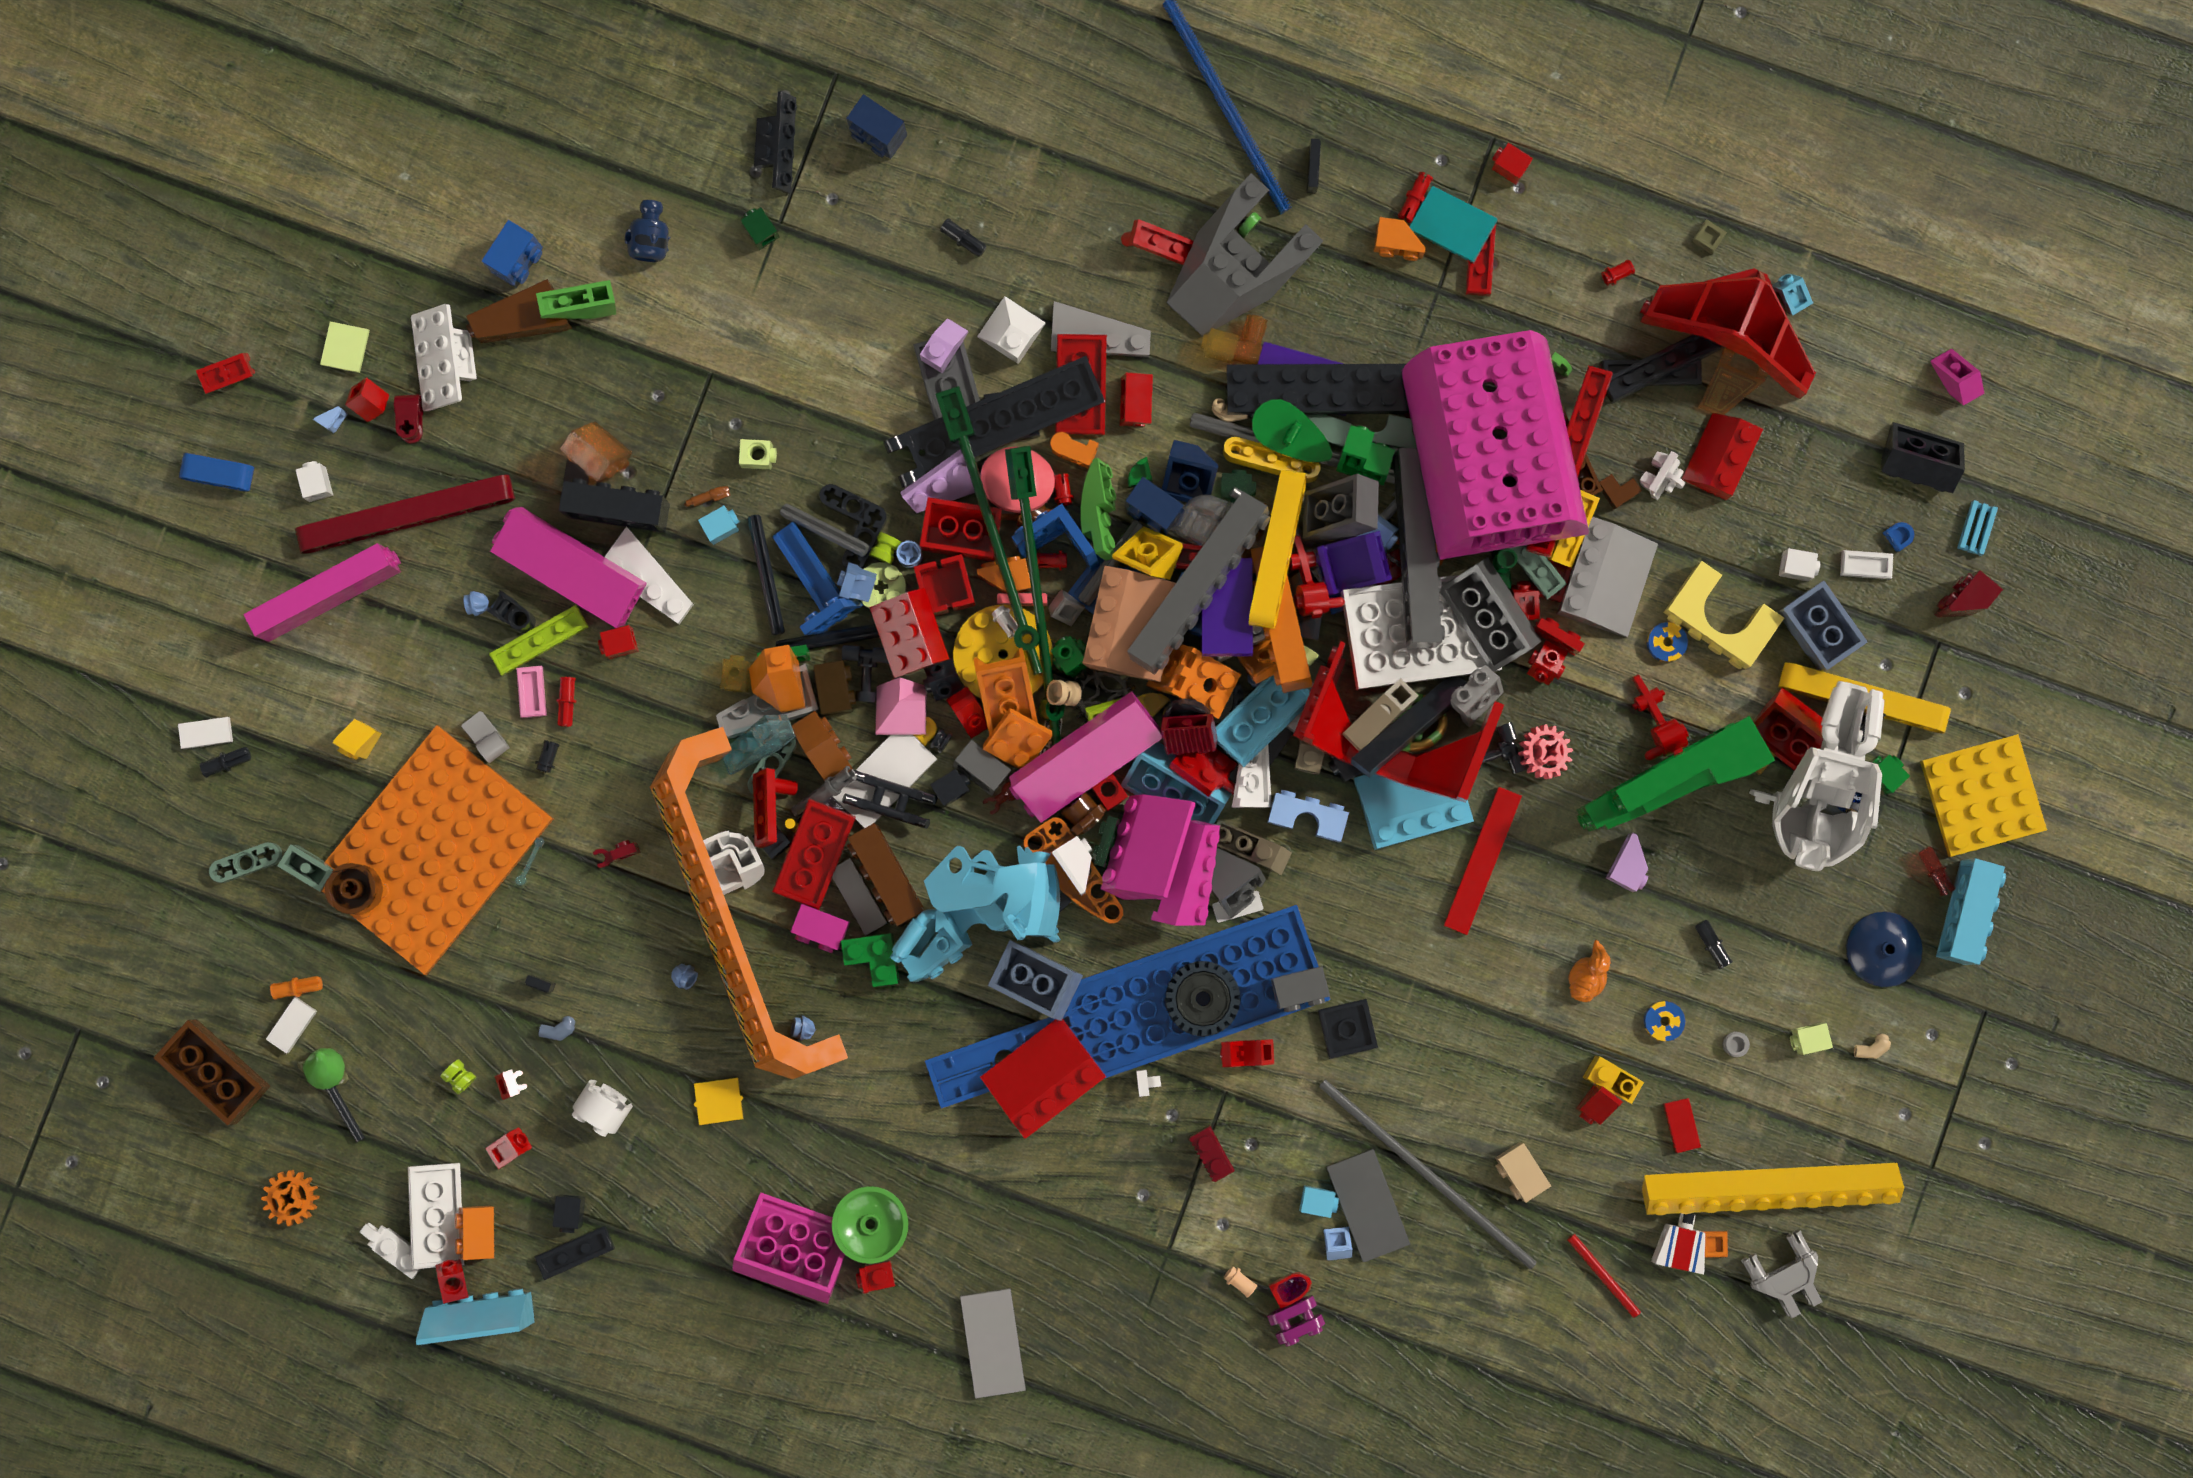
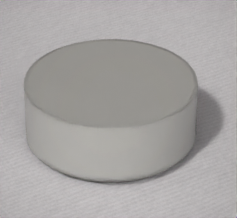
[1723,1032,1750,1057]

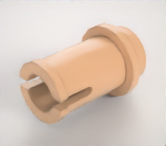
[1224,1266,1257,1298]

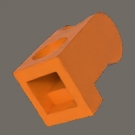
[1051,432,1099,469]

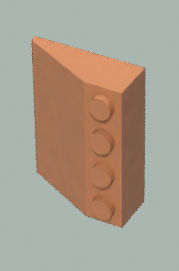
[1083,566,1176,682]

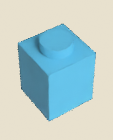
[698,506,740,545]
[1299,1185,1339,1218]

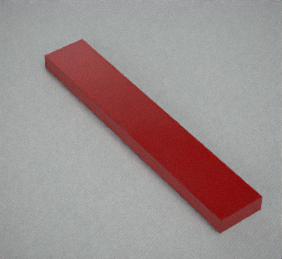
[1443,787,1522,935]

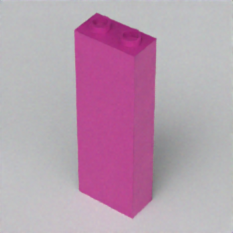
[490,507,647,628]
[243,543,401,642]
[1009,691,1163,822]

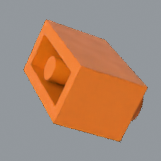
[455,1206,494,1260]

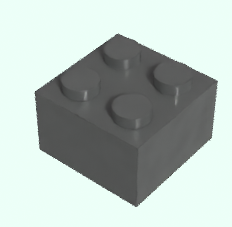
[1270,966,1330,1012]

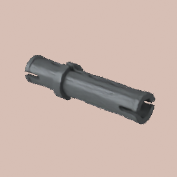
[791,766,857,820]

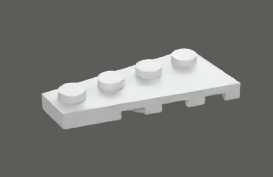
[605,527,694,625]

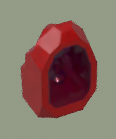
[1268,1272,1312,1309]

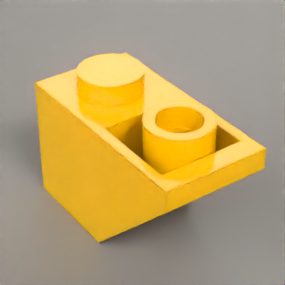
[333,719,382,760]
[1583,1056,1644,1104]

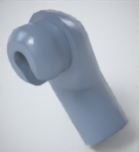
[539,1016,576,1041]

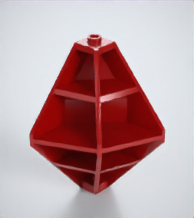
[1640,268,1816,399]

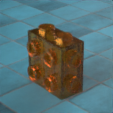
[560,421,632,481]

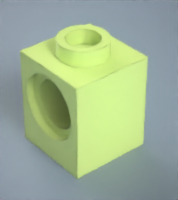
[739,439,777,470]
[1790,1023,1833,1055]

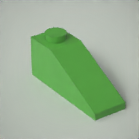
[536,280,616,319]

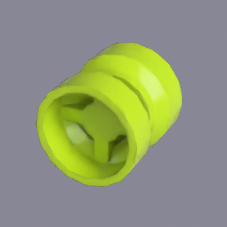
[869,532,902,565]
[440,1059,476,1095]

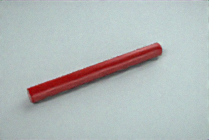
[1567,1233,1641,1318]

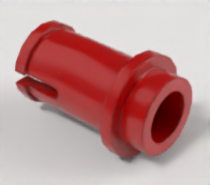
[1601,260,1635,286]
[1054,474,1074,506]
[1037,551,1067,570]

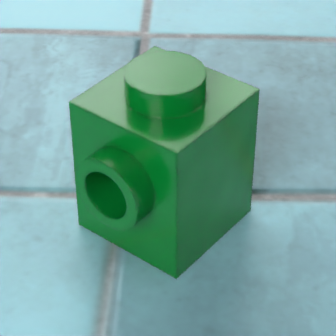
[1871,754,1910,795]

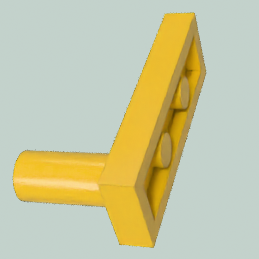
[1547,490,1600,568]

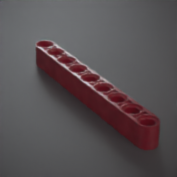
[295,475,515,554]

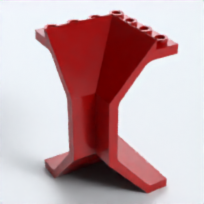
[1293,642,1504,803]

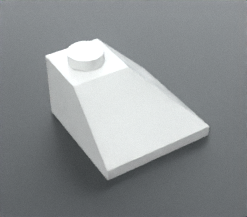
[977,296,1046,364]
[1052,836,1093,896]

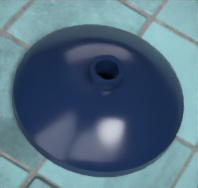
[1846,912,1923,987]

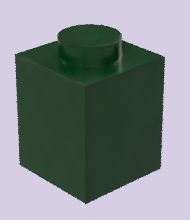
[740,207,780,251]

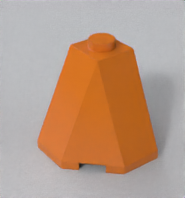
[749,645,806,713]

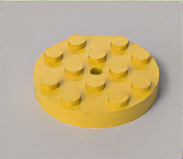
[953,604,1053,700]

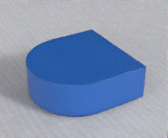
[1882,522,1914,553]

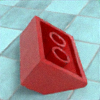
[1682,413,1763,500]
[920,497,1002,562]
[1753,687,1823,771]

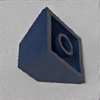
[1162,440,1218,507]

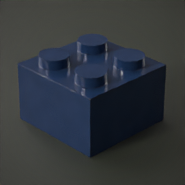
[846,94,907,159]
[1125,477,1184,536]

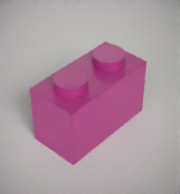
[791,904,851,953]

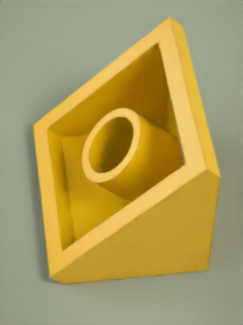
[1112,526,1183,580]

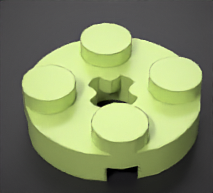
[860,562,906,609]

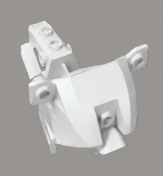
[1749,681,1885,871]

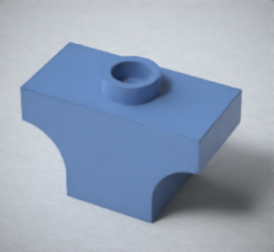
[837,562,877,602]

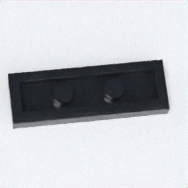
[534,1225,615,1280]

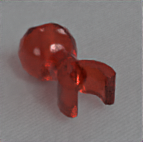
[983,781,1016,814]

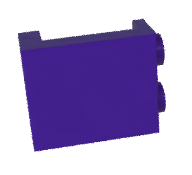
[1316,531,1392,596]

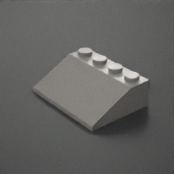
[1556,517,1658,638]

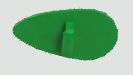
[1252,399,1332,462]

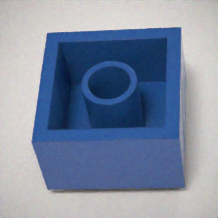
[482,220,543,288]

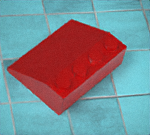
[980,1019,1106,1139]

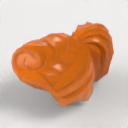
[1568,940,1611,1002]

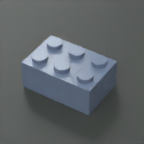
[1777,581,1867,672]
[988,940,1083,1021]

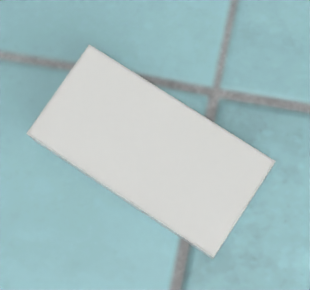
[1840,550,1893,579]
[178,717,233,749]
[266,997,317,1053]

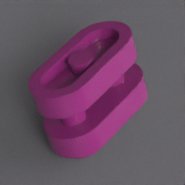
[1267,1295,1325,1347]

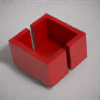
[914,554,976,616]

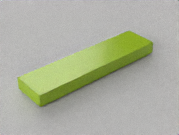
[489,605,589,676]

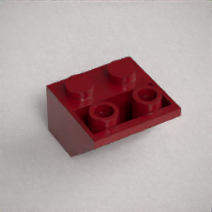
[1934,570,2003,618]

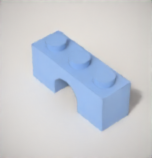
[1267,790,1349,843]

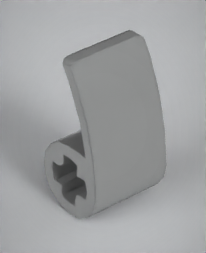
[462,711,510,763]

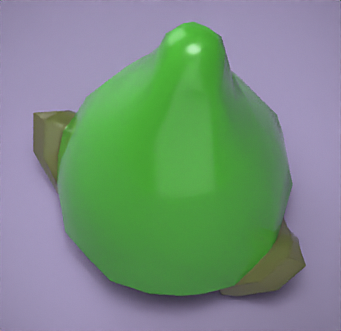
[297,1048,349,1089]

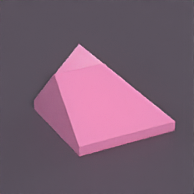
[876,677,927,735]

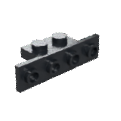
[754,91,797,194]

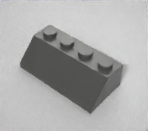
[1440,557,1542,672]

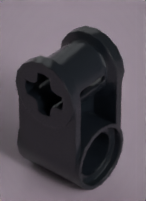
[486,590,536,633]

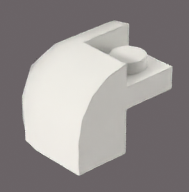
[703,831,765,895]

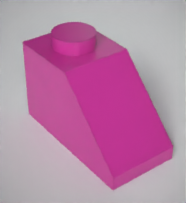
[1931,349,1985,406]

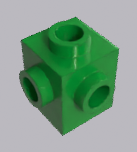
[1050,636,1087,678]

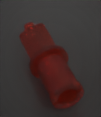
[1919,846,1956,896]

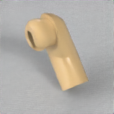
[1212,398,1248,422]
[1854,1034,1891,1059]

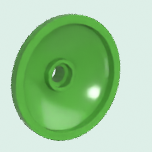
[832,1186,908,1264]

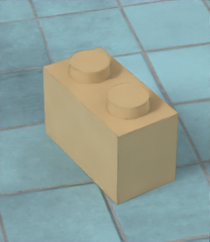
[1495,1142,1551,1202]

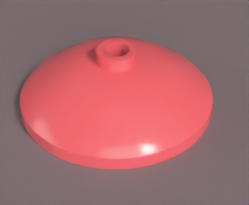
[980,447,1055,513]

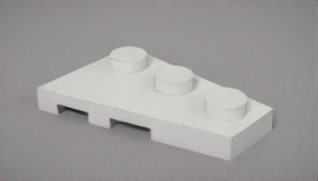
[1232,745,1272,808]

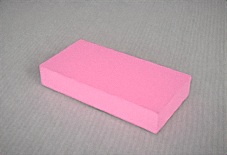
[516,666,547,718]

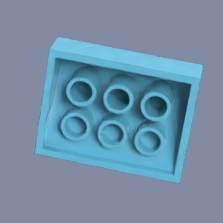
[1354,774,1474,850]
[416,1289,534,1345]

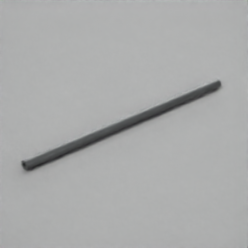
[1319,1079,1537,1270]

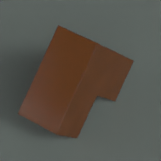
[1599,474,1642,510]

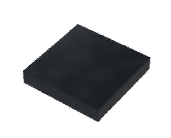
[1317,999,1378,1059]

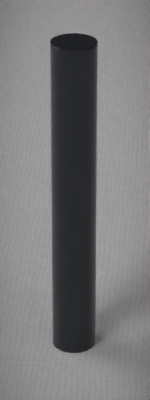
[325,1086,365,1143]

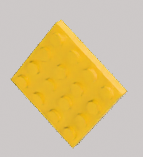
[1920,734,2047,857]

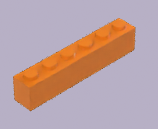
[1250,546,1312,693]

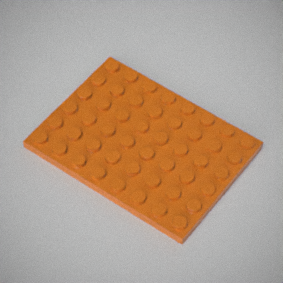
[322,725,554,975]

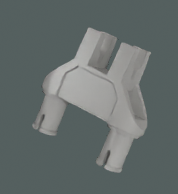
[1741,1230,1822,1318]

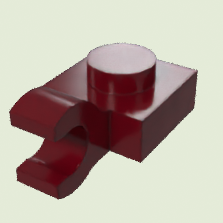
[593,840,641,868]

